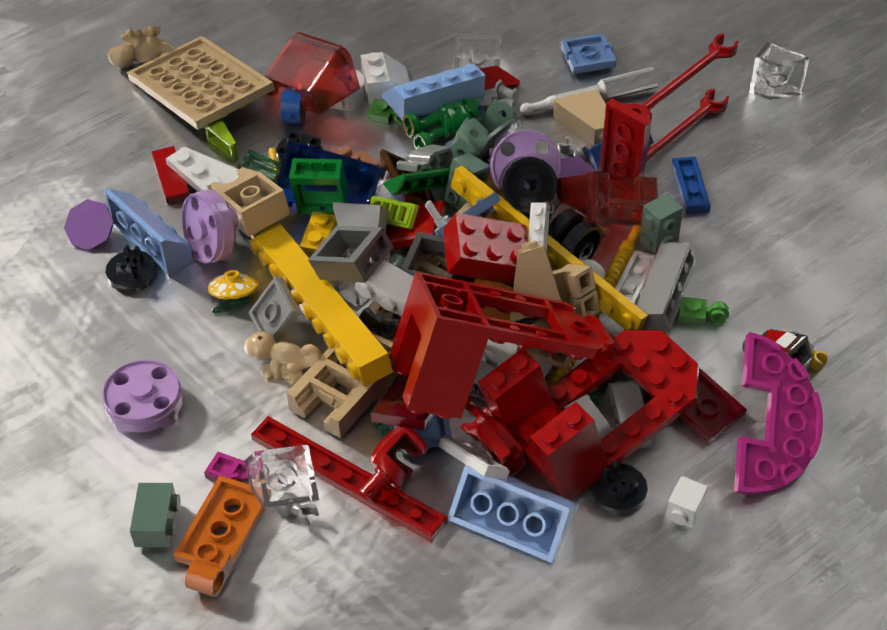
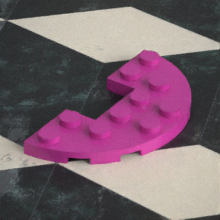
[734,332,823,495]

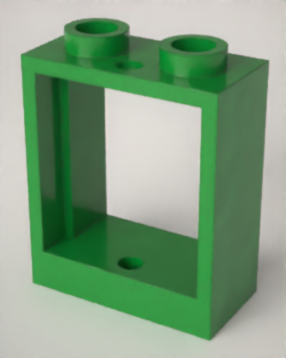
[289,158,349,215]

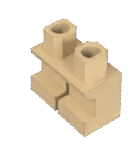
[552,264,601,318]

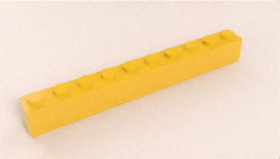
[248,222,393,387]

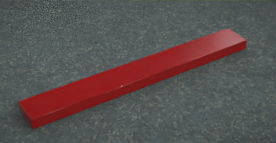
[251,416,448,543]

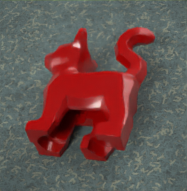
[461,396,526,477]

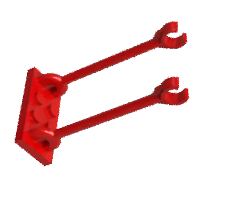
[599,33,739,193]

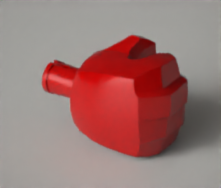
[359,426,428,502]

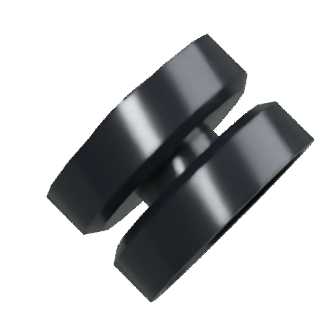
[499,156,558,212]
[548,208,603,260]

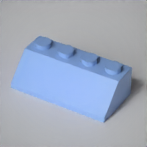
[382,63,485,121]
[104,188,193,277]
[448,465,579,563]

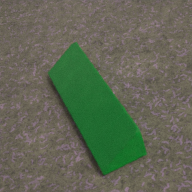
[383,168,450,195]

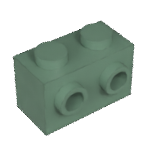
[444,153,490,210]
[640,194,683,255]
[130,483,180,547]

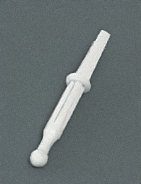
[520,67,658,116]

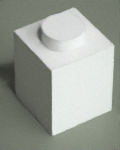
[665,476,708,528]

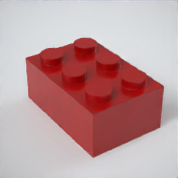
[443,213,528,284]

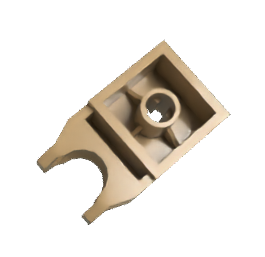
[207,167,290,237]

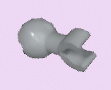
[558,136,589,162]
[277,494,319,526]

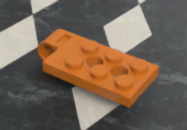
[173,475,272,597]

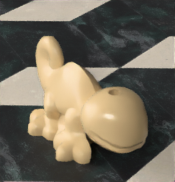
[108,25,175,69]
[245,331,322,386]

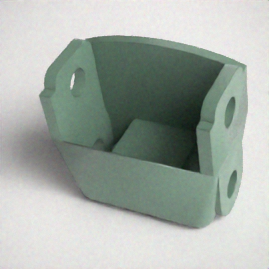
[450,99,518,160]

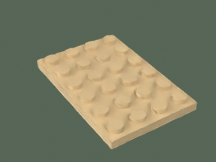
[127,36,275,130]

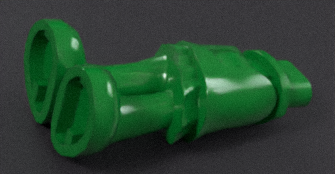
[403,97,484,149]

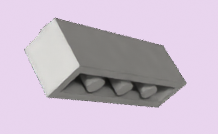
[637,242,696,333]

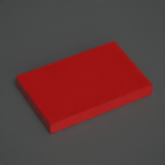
[386,200,446,250]

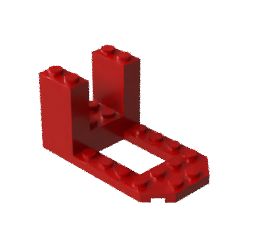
[389,271,615,419]
[478,330,699,501]

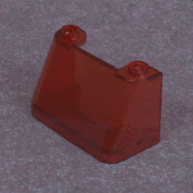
[263,32,361,114]

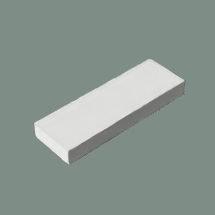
[615,250,654,306]
[438,436,510,480]

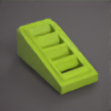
[205,118,239,162]
[369,196,419,230]

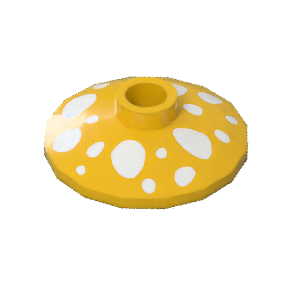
[208,270,259,300]

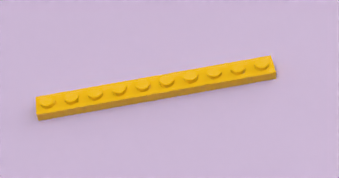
[451,165,648,330]

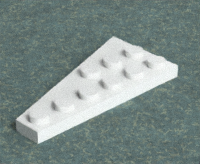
[166,147,303,238]

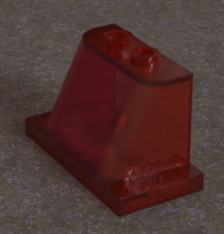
[556,171,658,227]

